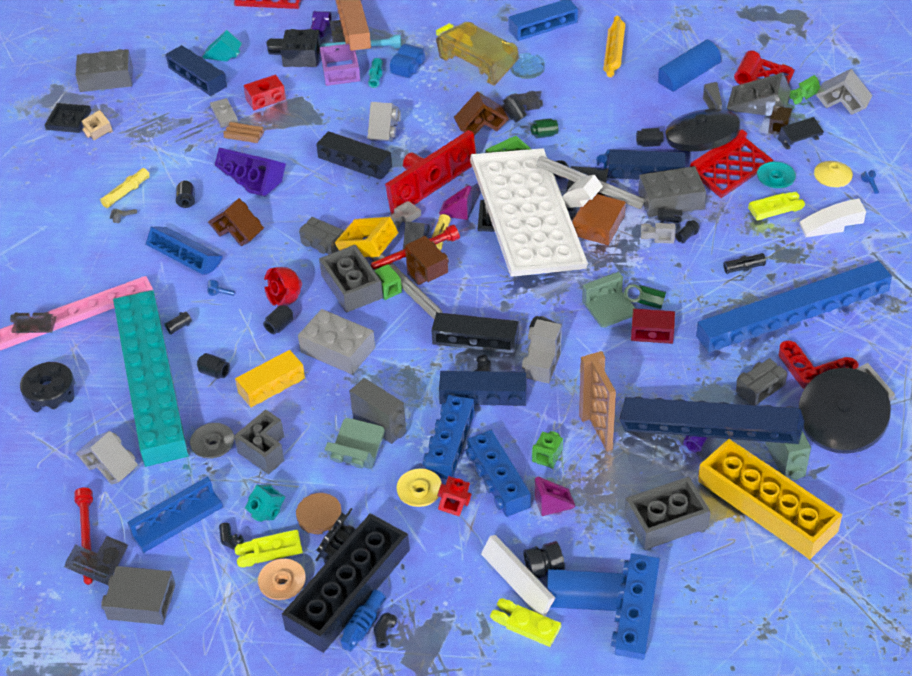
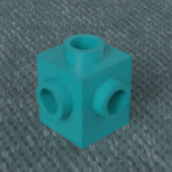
[245,485,285,522]

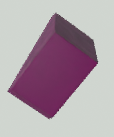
[439,185,473,220]
[535,476,576,516]

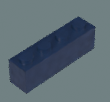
[165,45,227,96]
[608,149,685,180]
[439,371,527,406]

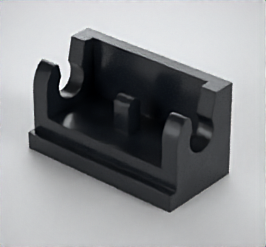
[778,117,824,149]

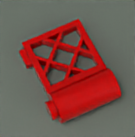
[734,50,795,84]

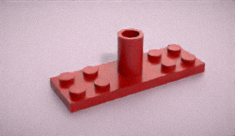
[385,130,476,214]

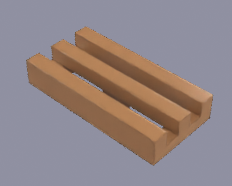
[223,122,264,143]

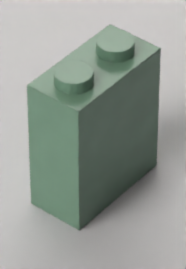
[765,431,811,480]

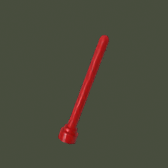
[370,224,460,270]
[74,487,93,585]

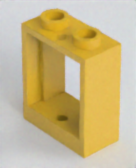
[335,217,398,257]

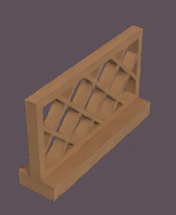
[579,351,616,452]

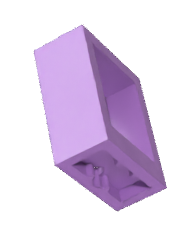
[320,44,360,86]

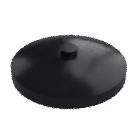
[665,109,741,152]
[799,368,891,454]

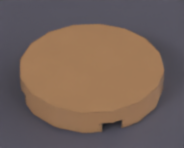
[296,493,342,534]

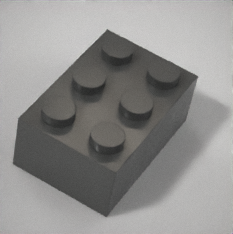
[75,49,133,92]
[638,166,706,217]
[319,245,383,313]
[624,477,710,550]

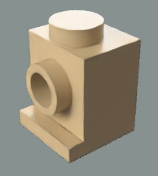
[82,110,113,140]

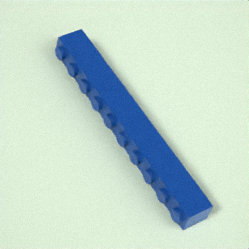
[696,261,892,353]

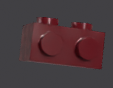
[631,309,675,344]

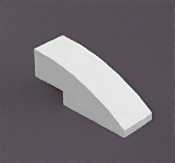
[562,175,603,208]
[799,199,866,237]

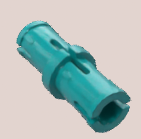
[368,58,383,88]

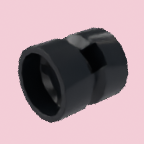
[523,541,565,578]

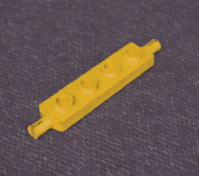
[603,16,625,77]

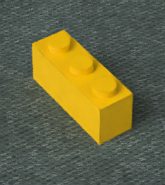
[235,350,305,408]

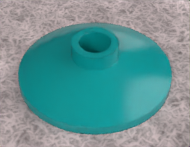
[757,162,796,188]

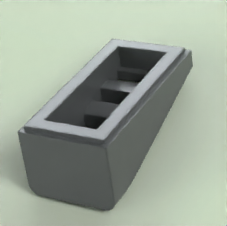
[703,82,722,109]

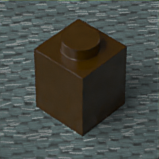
[768,106,792,135]

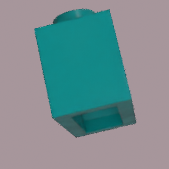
[202,30,242,62]

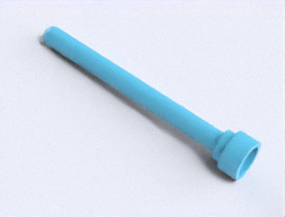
[320,35,402,49]

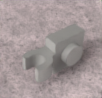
[389,201,421,229]
[641,223,676,243]

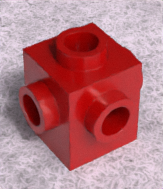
[437,476,472,517]

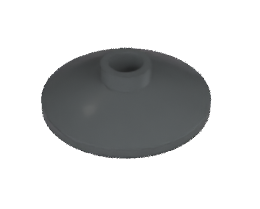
[190,423,234,459]

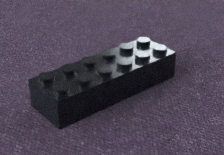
[282,513,410,653]

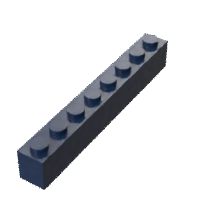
[619,396,804,444]

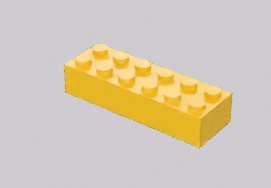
[698,439,842,559]

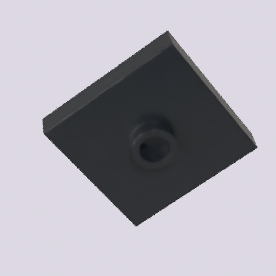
[44,103,92,133]

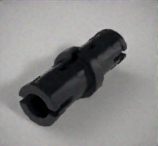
[723,253,766,274]

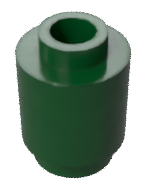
[530,118,559,139]

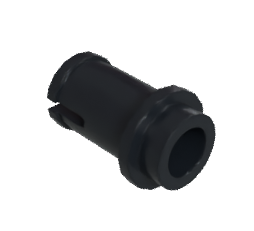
[657,207,682,222]
[675,220,700,244]
[164,311,192,335]

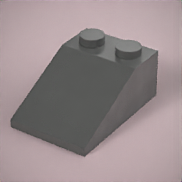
[727,73,791,116]

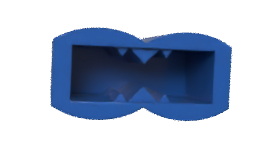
[390,43,426,78]

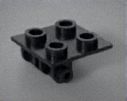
[315,508,355,564]

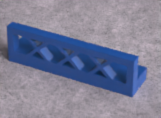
[127,477,223,553]

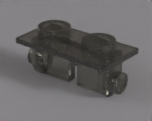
[506,91,543,111]
[10,312,57,333]

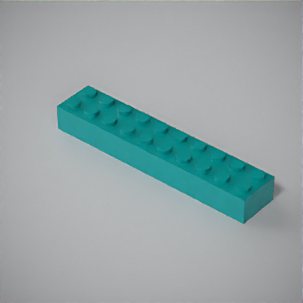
[113,290,189,467]

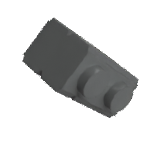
[299,217,344,254]
[736,358,787,405]

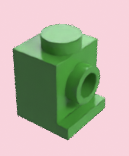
[375,264,402,300]
[532,431,563,469]

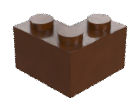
[454,91,509,136]
[208,198,264,246]
[405,236,449,285]

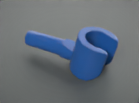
[596,149,610,168]
[861,170,879,194]
[208,280,235,296]

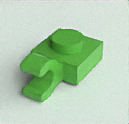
[789,75,820,105]

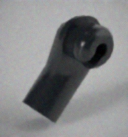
[474,355,491,371]
[219,523,244,550]
[373,613,397,648]

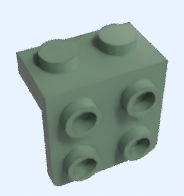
[582,272,636,328]
[325,418,385,469]

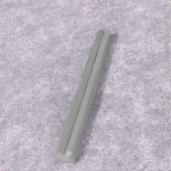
[536,156,645,209]
[370,253,442,319]

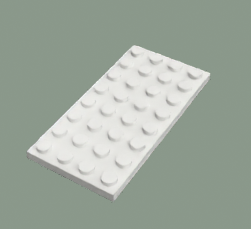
[470,148,588,277]

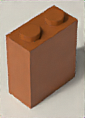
[572,194,626,245]

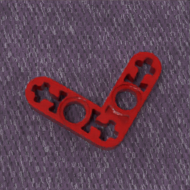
[778,340,859,389]

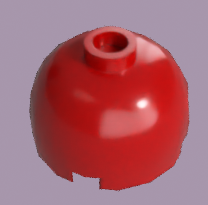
[264,267,302,307]

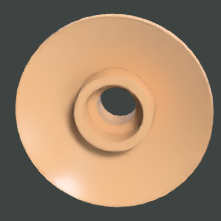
[258,559,306,600]

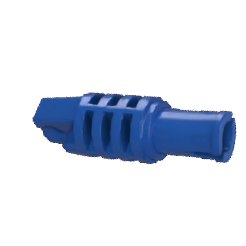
[340,590,386,652]

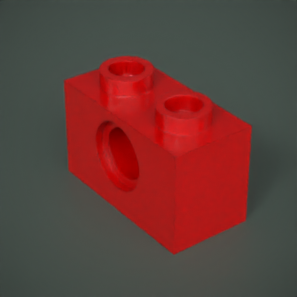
[243,74,286,111]

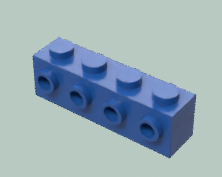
[423,395,475,479]
[465,430,531,517]
[611,553,660,660]

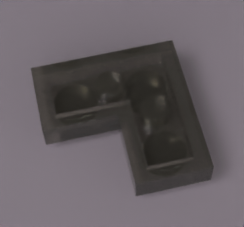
[64,536,128,585]

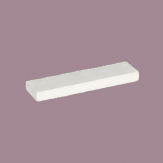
[481,535,555,616]

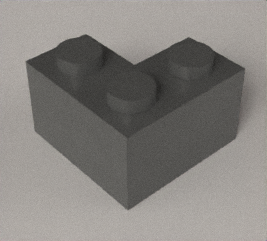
[234,409,284,474]

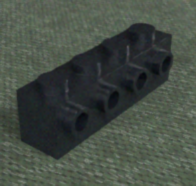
[316,131,392,180]
[431,312,519,353]

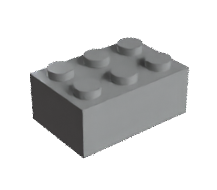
[298,309,375,375]

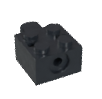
[266,29,321,67]

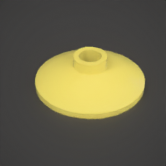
[814,161,853,187]
[397,469,442,507]

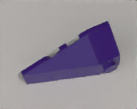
[215,147,286,197]

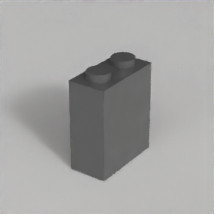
[349,378,406,444]
[101,566,176,625]

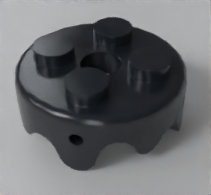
[20,362,76,412]

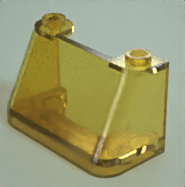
[436,21,519,86]

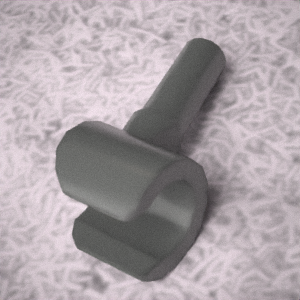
[110,209,137,223]

